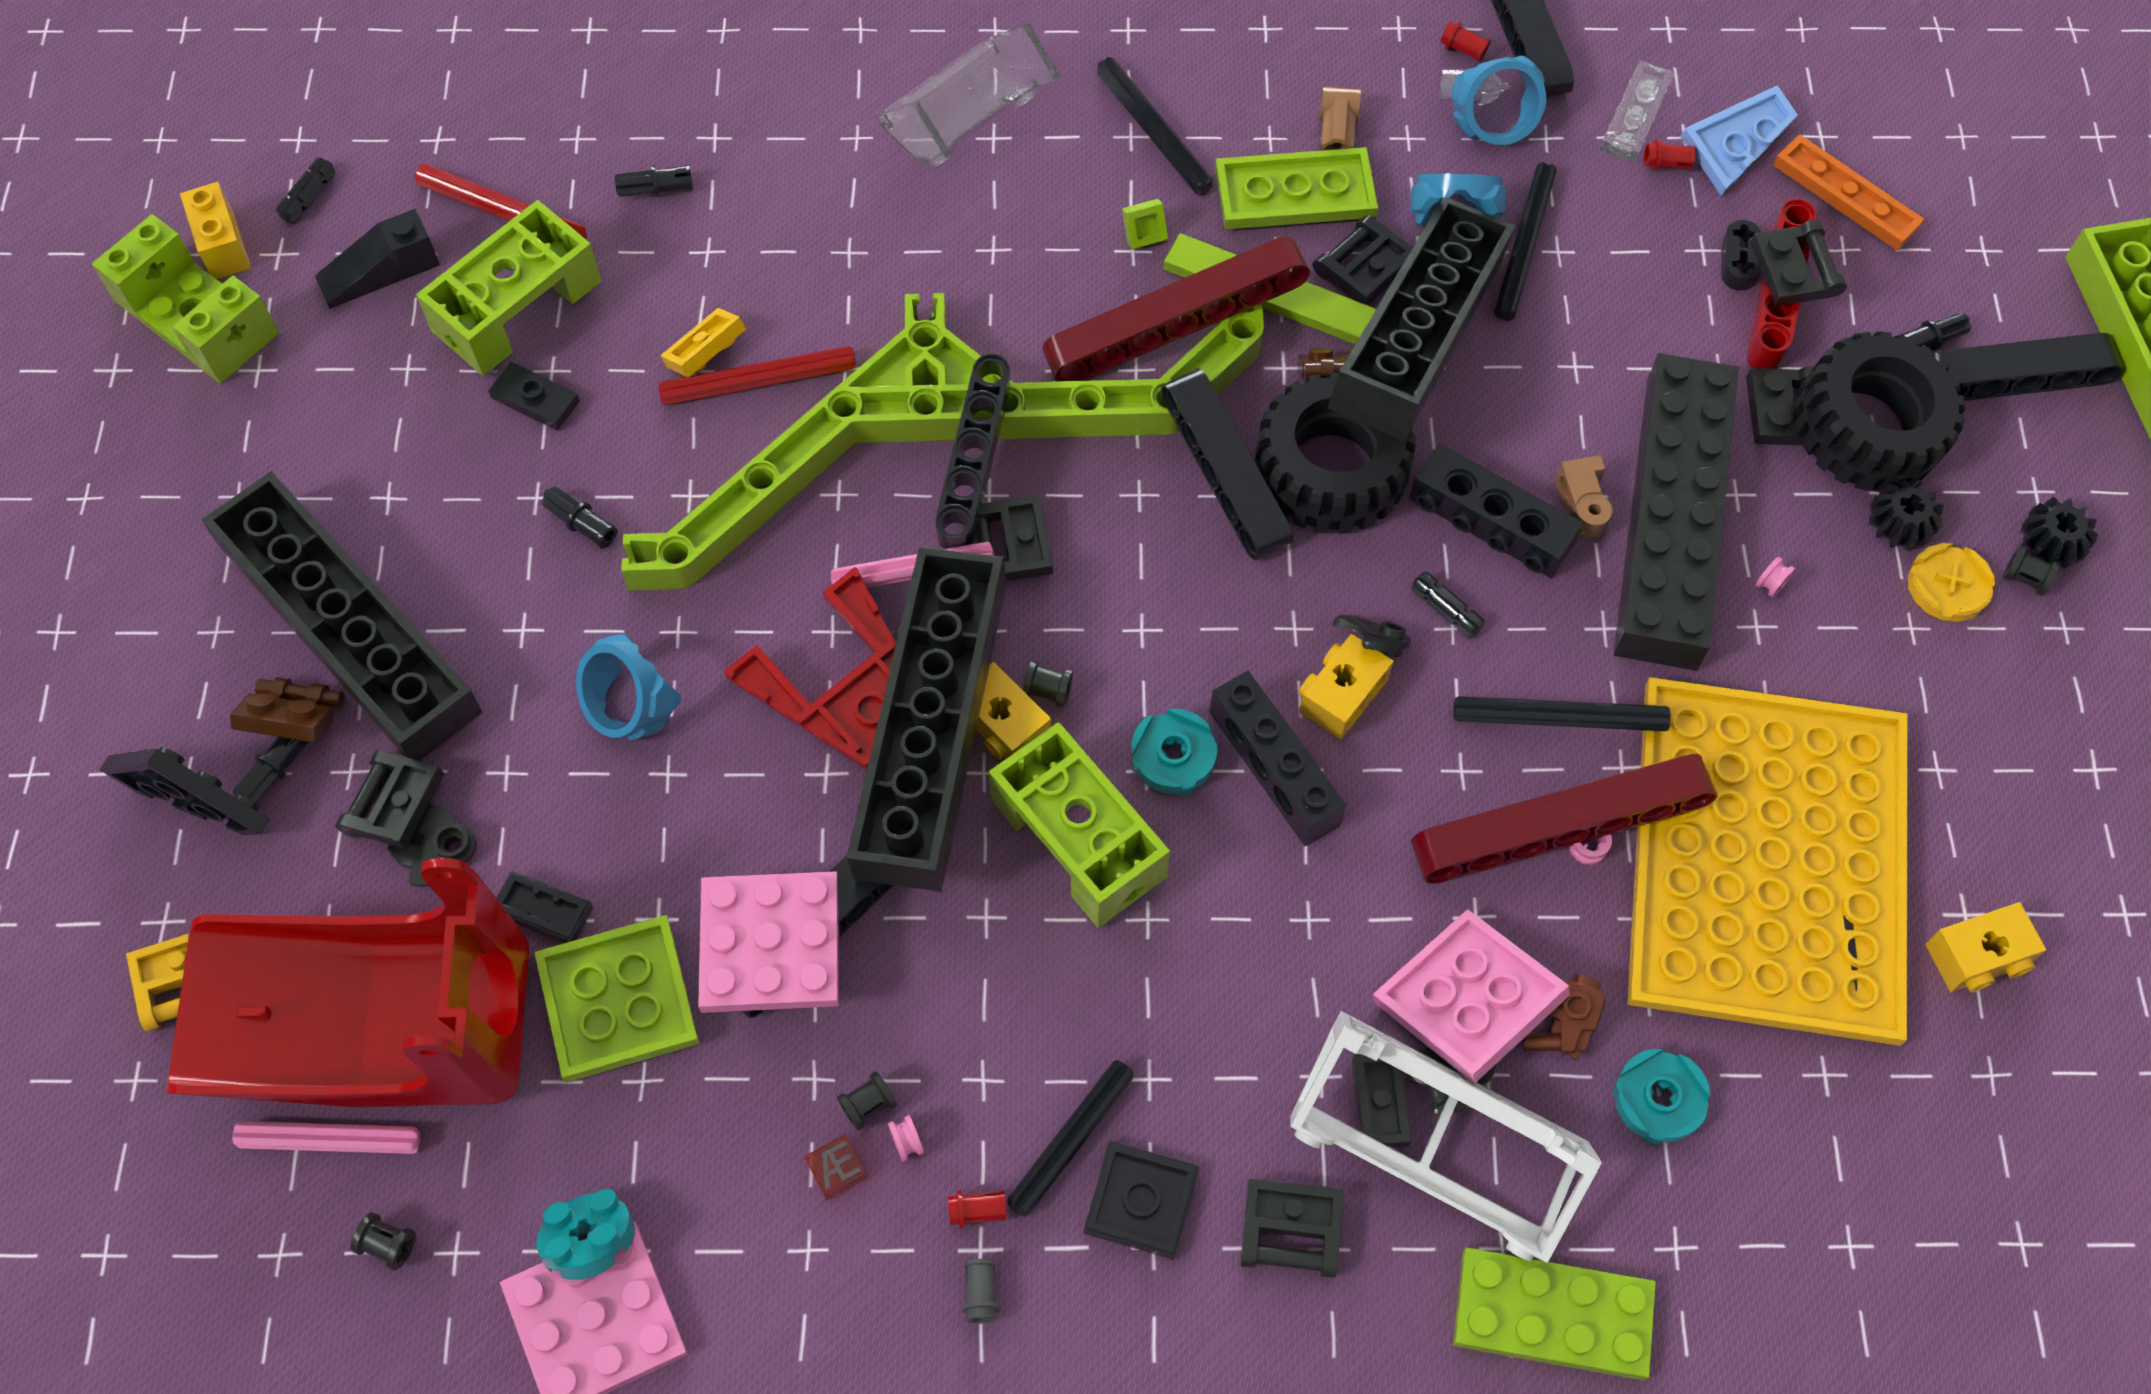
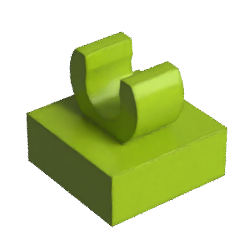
[1122,199,1168,249]

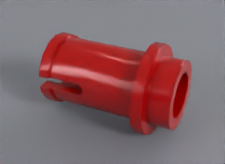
[1440,22,1491,62]
[1643,140,1695,171]
[947,1190,1007,1229]

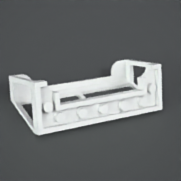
[1290,1011,1602,1263]

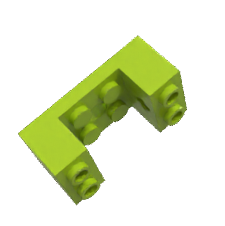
[416,199,602,377]
[92,214,279,384]
[988,722,1170,929]

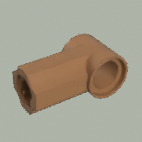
[1319,86,1361,151]

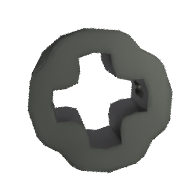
[2002,545,2060,596]
[1023,660,1074,707]
[837,1071,898,1131]
[351,1212,416,1271]

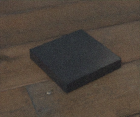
[1083,1141,1199,1260]

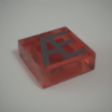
[804,1134,868,1201]

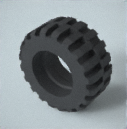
[1793,331,1965,492]
[1255,373,1416,534]

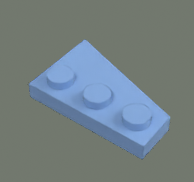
[1681,85,1798,196]

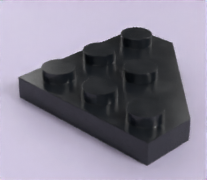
[99,747,270,835]

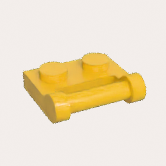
[126,933,189,1032]

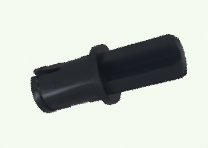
[614,165,693,197]
[1894,313,1971,351]
[541,486,618,549]
[233,737,308,803]

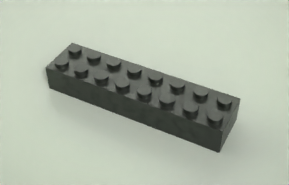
[1327,198,1516,441]
[1613,353,1739,671]
[201,471,483,761]
[846,547,1007,892]

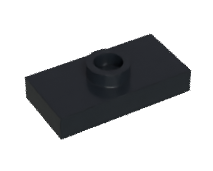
[488,361,580,431]
[497,870,594,943]

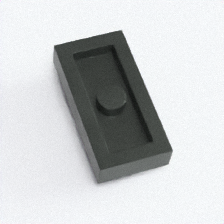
[1352,1054,1412,1148]

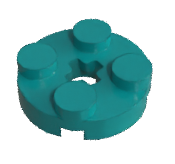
[1131,709,1218,796]
[1613,1049,1710,1145]
[536,1189,635,1280]

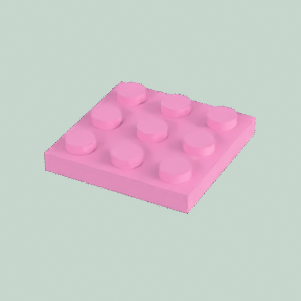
[698,871,839,1013]
[1373,909,1570,1084]
[500,1221,689,1394]

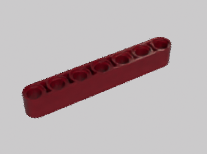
[1042,236,1310,382]
[1411,754,1718,884]

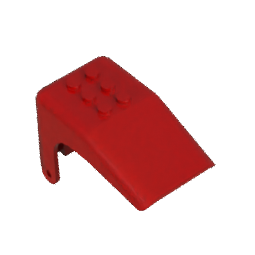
[166,858,529,1108]

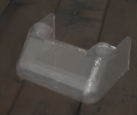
[876,23,1061,168]

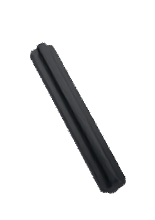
[1007,1060,1134,1217]

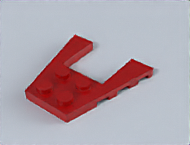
[724,567,896,770]

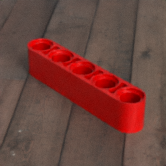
[1747,198,1816,369]

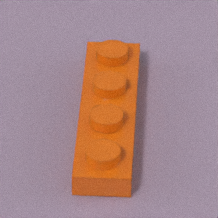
[1773,134,1925,251]

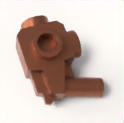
[1524,974,1606,1060]

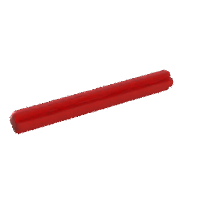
[414,163,587,239]
[659,346,856,405]

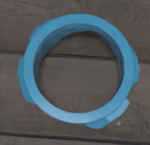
[1451,56,1547,145]
[1410,174,1507,225]
[576,633,681,741]

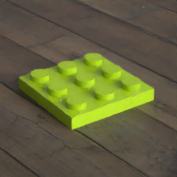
[534,915,700,1083]

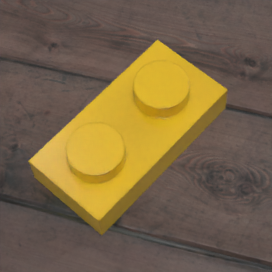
[660,308,746,378]

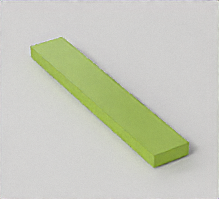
[1163,233,1376,344]

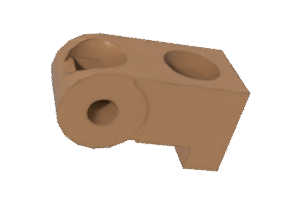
[1554,455,1613,540]

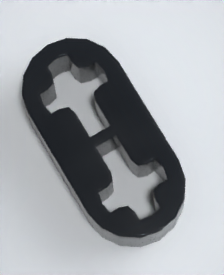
[1721,220,1761,291]

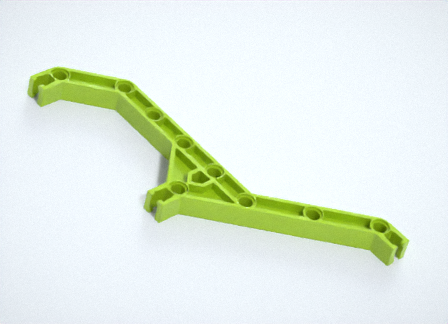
[621,293,1264,591]

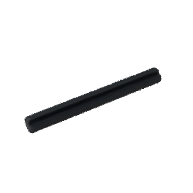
[1097,57,1213,195]
[1494,162,1557,321]
[1453,696,1671,732]

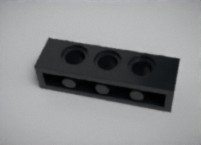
[1409,443,1583,579]
[1209,670,1346,846]

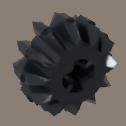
[1868,479,1944,551]
[2020,497,2098,569]

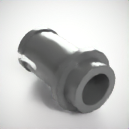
[962,1259,1000,1324]

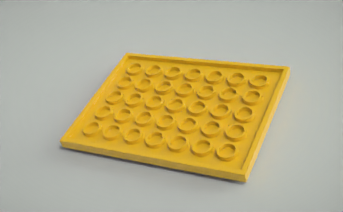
[1627,677,1907,1046]

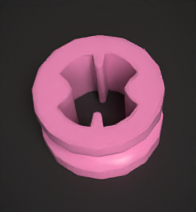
[1755,556,1796,598]
[1569,835,1612,865]
[887,1115,924,1163]

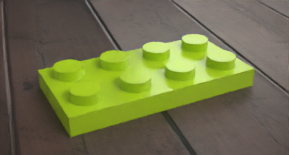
[1215,147,1378,230]
[1453,1247,1656,1381]

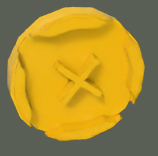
[1908,543,1995,622]

